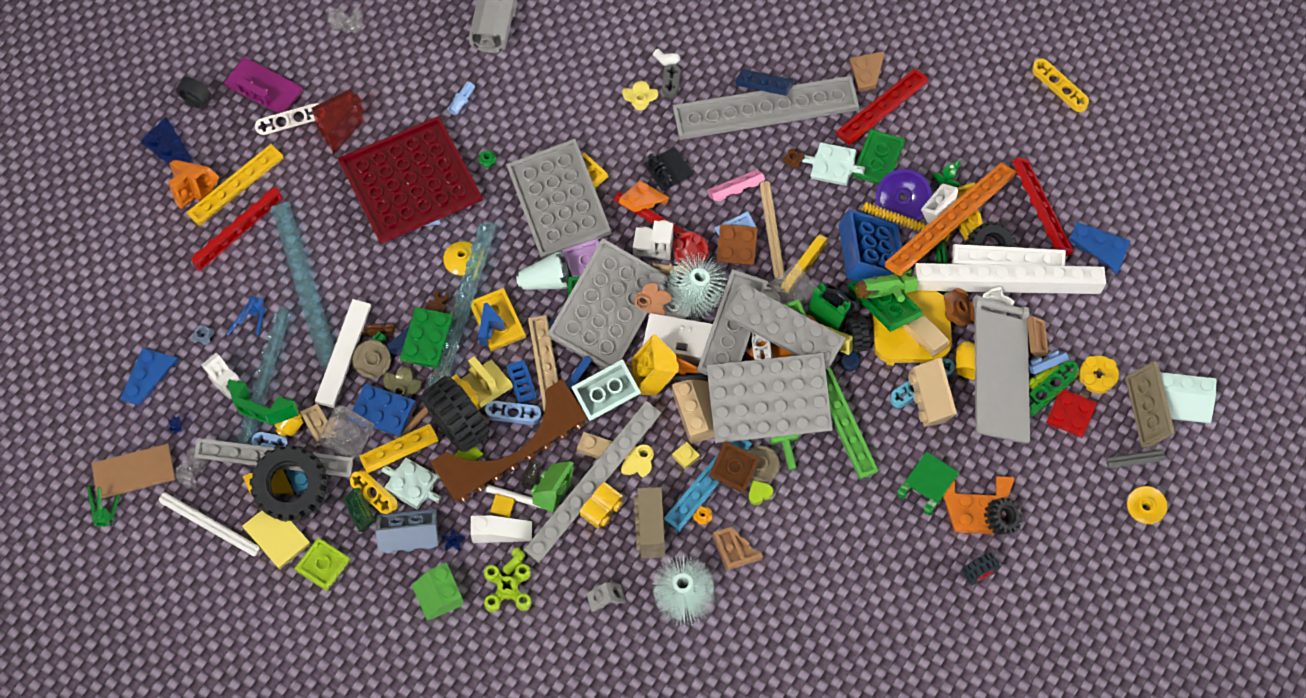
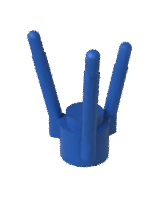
[226,296,266,336]

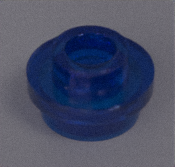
[168,415,182,435]

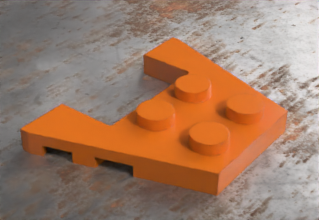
[943,476,1014,535]

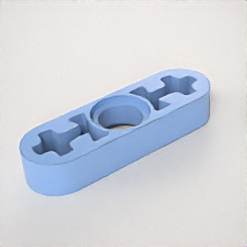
[485,401,541,425]

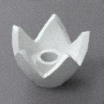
[981,287,1014,316]

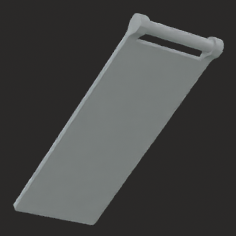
[973,295,1030,444]

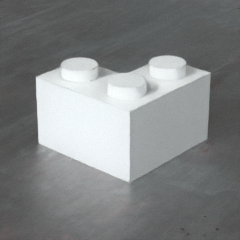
[633,220,673,260]

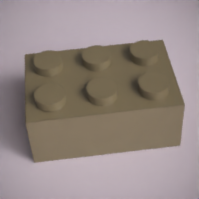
[634,487,665,559]

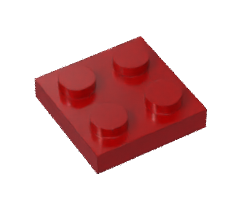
[1046,389,1097,438]

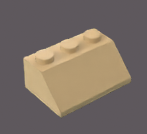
[908,358,957,427]
[672,380,714,445]

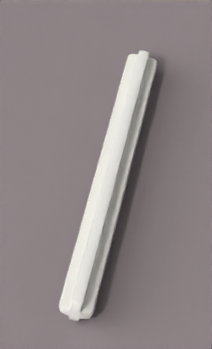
[159,492,260,556]

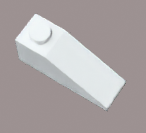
[471,515,532,543]

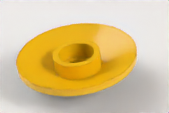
[443,241,481,276]
[1127,486,1167,524]

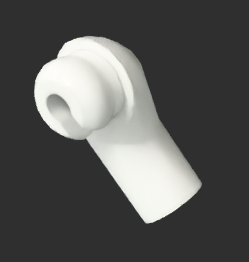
[653,49,680,66]

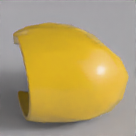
[955,341,975,380]

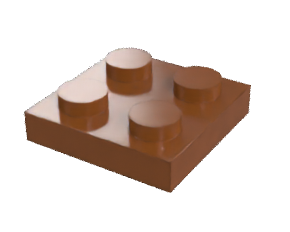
[716,224,758,266]

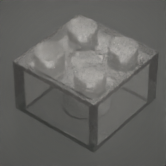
[317,405,375,460]

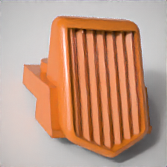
[168,160,219,209]

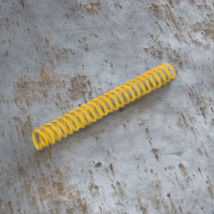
[861,202,951,243]

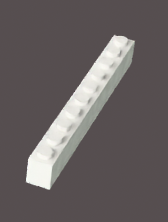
[912,263,1106,294]

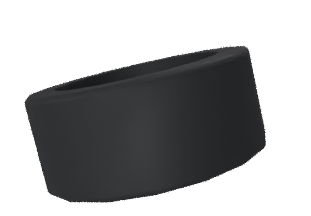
[176,77,212,109]

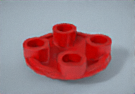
[673,232,709,269]

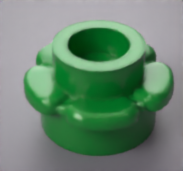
[478,150,496,168]

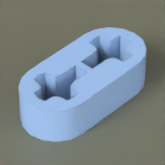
[251,432,288,448]

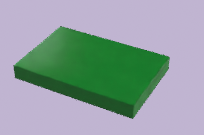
[853,128,905,185]

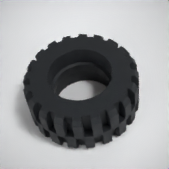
[421,376,490,452]
[249,444,329,522]

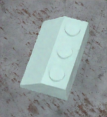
[571,359,641,421]
[1160,372,1216,423]

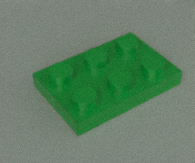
[400,307,453,369]

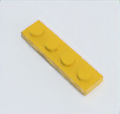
[359,424,438,473]

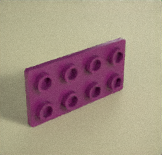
[224,57,303,114]

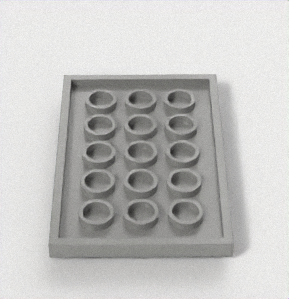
[506,139,612,259]
[546,238,668,369]
[707,353,832,444]

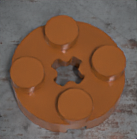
[944,288,975,327]

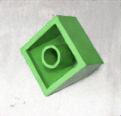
[531,461,574,513]
[412,563,464,621]

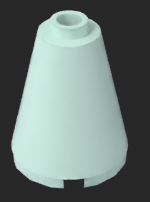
[516,252,570,290]

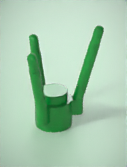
[87,486,120,527]

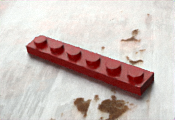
[836,68,928,145]
[1012,157,1074,256]
[191,187,282,272]

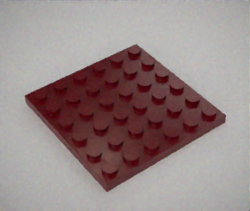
[338,116,483,245]

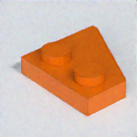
[619,180,669,212]

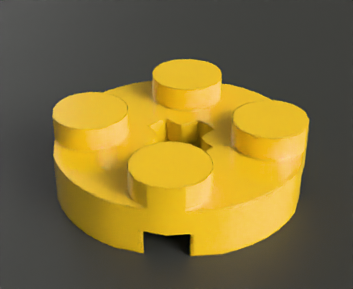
[1079,356,1119,394]

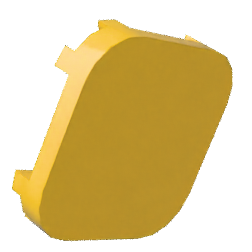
[872,291,952,366]

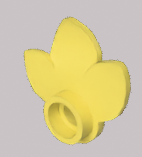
[622,81,658,110]
[621,445,654,478]

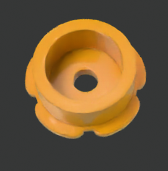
[693,506,713,525]

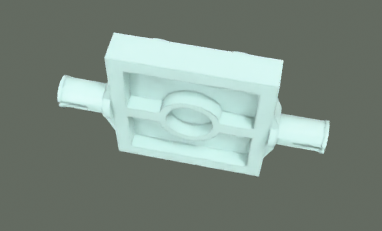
[802,143,865,186]
[382,458,442,510]

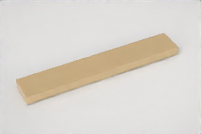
[528,315,558,411]

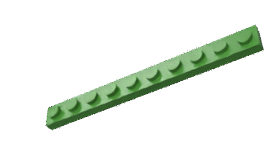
[784,299,878,480]

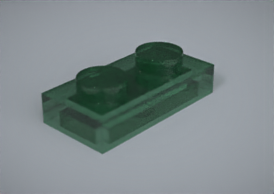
[343,488,376,532]

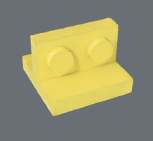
[461,356,513,408]

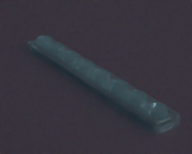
[236,307,290,445]

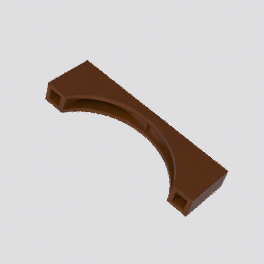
[430,379,588,504]

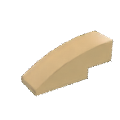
[902,315,949,357]

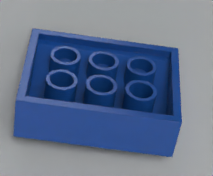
[838,209,902,283]

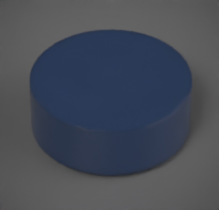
[841,352,860,372]

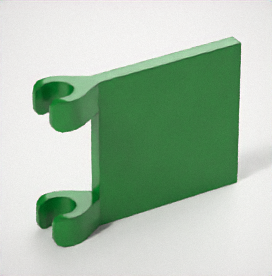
[806,283,851,331]
[897,452,959,516]

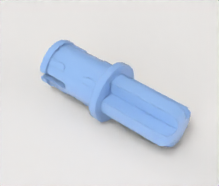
[447,81,475,115]

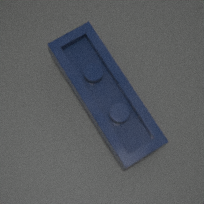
[735,69,793,96]

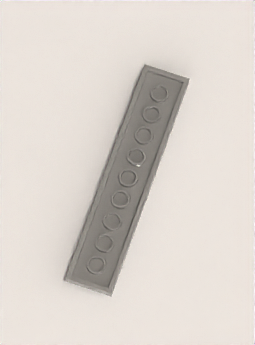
[673,76,859,140]

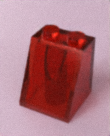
[311,89,364,154]

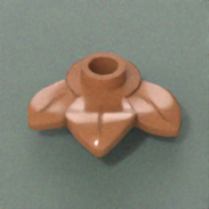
[634,283,672,316]

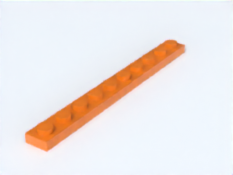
[885,162,1016,276]

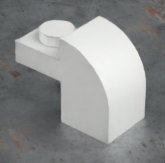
[201,353,240,399]

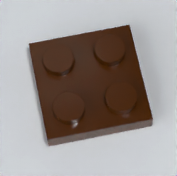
[708,441,760,494]

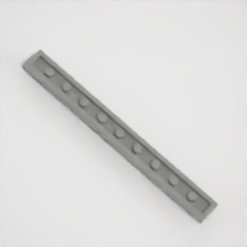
[523,401,661,563]

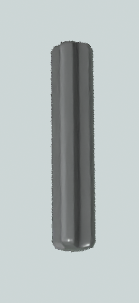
[1106,450,1165,468]

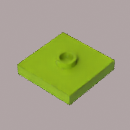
[294,537,351,592]

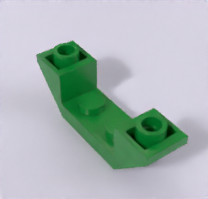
[227,379,300,425]

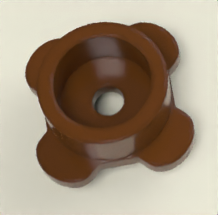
[783,148,805,168]

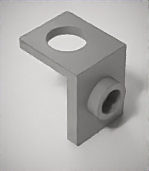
[586,582,626,612]

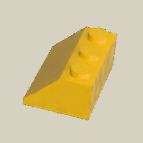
[631,335,679,396]

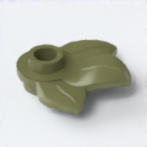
[384,366,422,398]

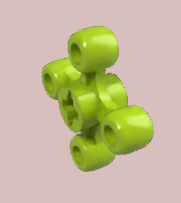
[484,564,532,612]

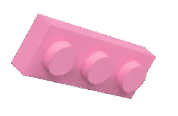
[707,169,765,201]

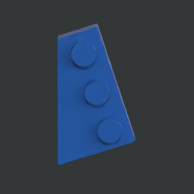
[1069,222,1130,275]
[120,348,179,406]

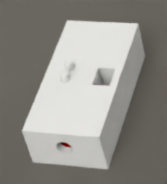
[643,313,713,367]

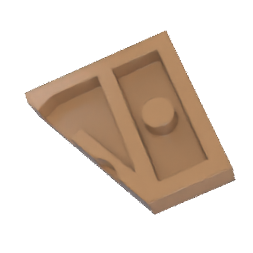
[849,51,884,92]
[712,527,763,570]

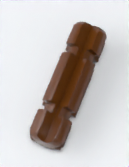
[360,323,395,337]

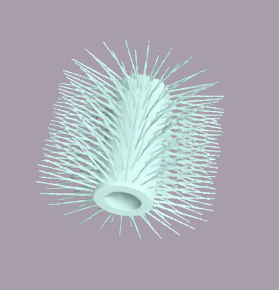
[665,253,727,319]
[652,555,714,627]

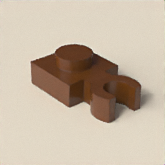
[425,289,449,313]

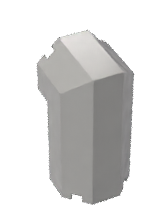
[469,0,517,54]

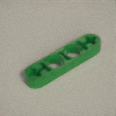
[1029,360,1079,418]

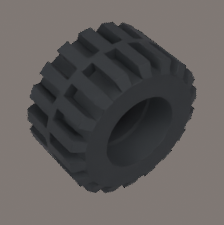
[965,221,1017,248]

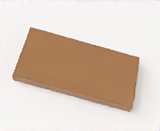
[92,444,176,499]

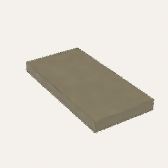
[1125,361,1175,449]

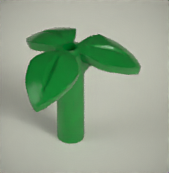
[933,160,961,188]

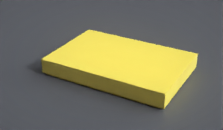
[242,510,311,570]

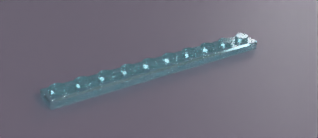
[271,201,335,369]
[428,222,497,387]

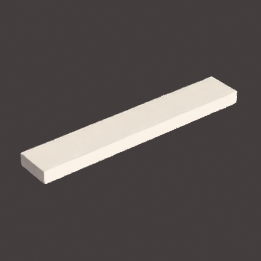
[952,244,1065,266]
[315,299,371,408]

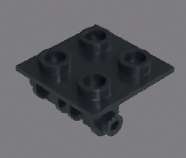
[643,147,694,192]

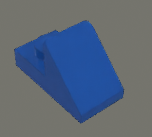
[478,303,505,346]

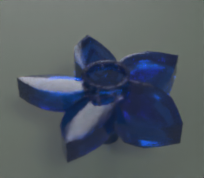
[441,529,465,551]

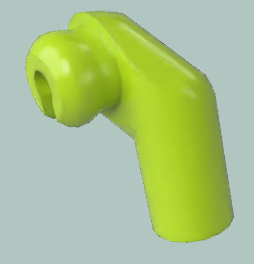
[502,547,525,575]

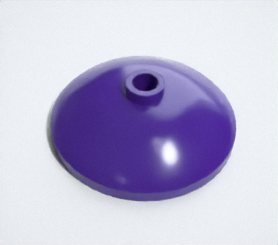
[876,169,932,225]

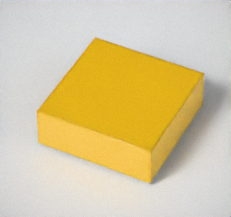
[490,494,515,518]

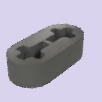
[662,64,680,98]

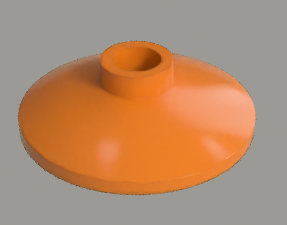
[676,357,700,376]

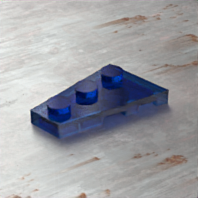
[141,117,194,166]

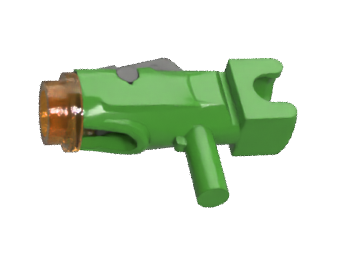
[855,268,918,302]

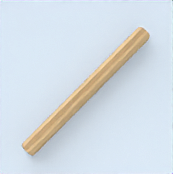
[760,181,785,282]

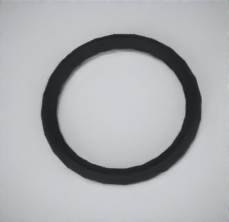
[671,373,708,380]

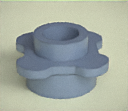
[192,325,214,345]

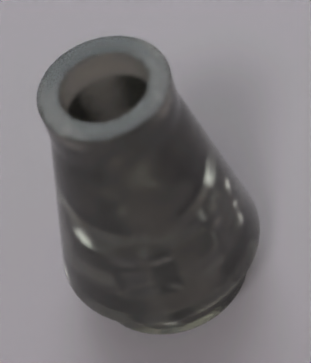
[520,459,541,490]

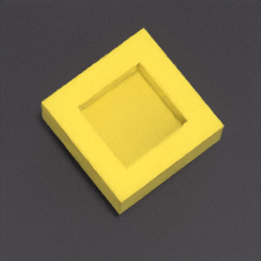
[672,442,700,470]

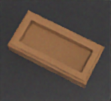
[1027,316,1048,358]

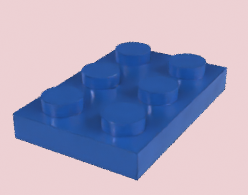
[349,384,417,437]

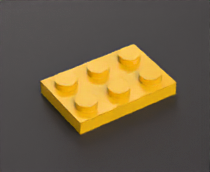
[469,288,526,352]

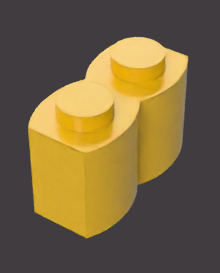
[579,482,623,530]

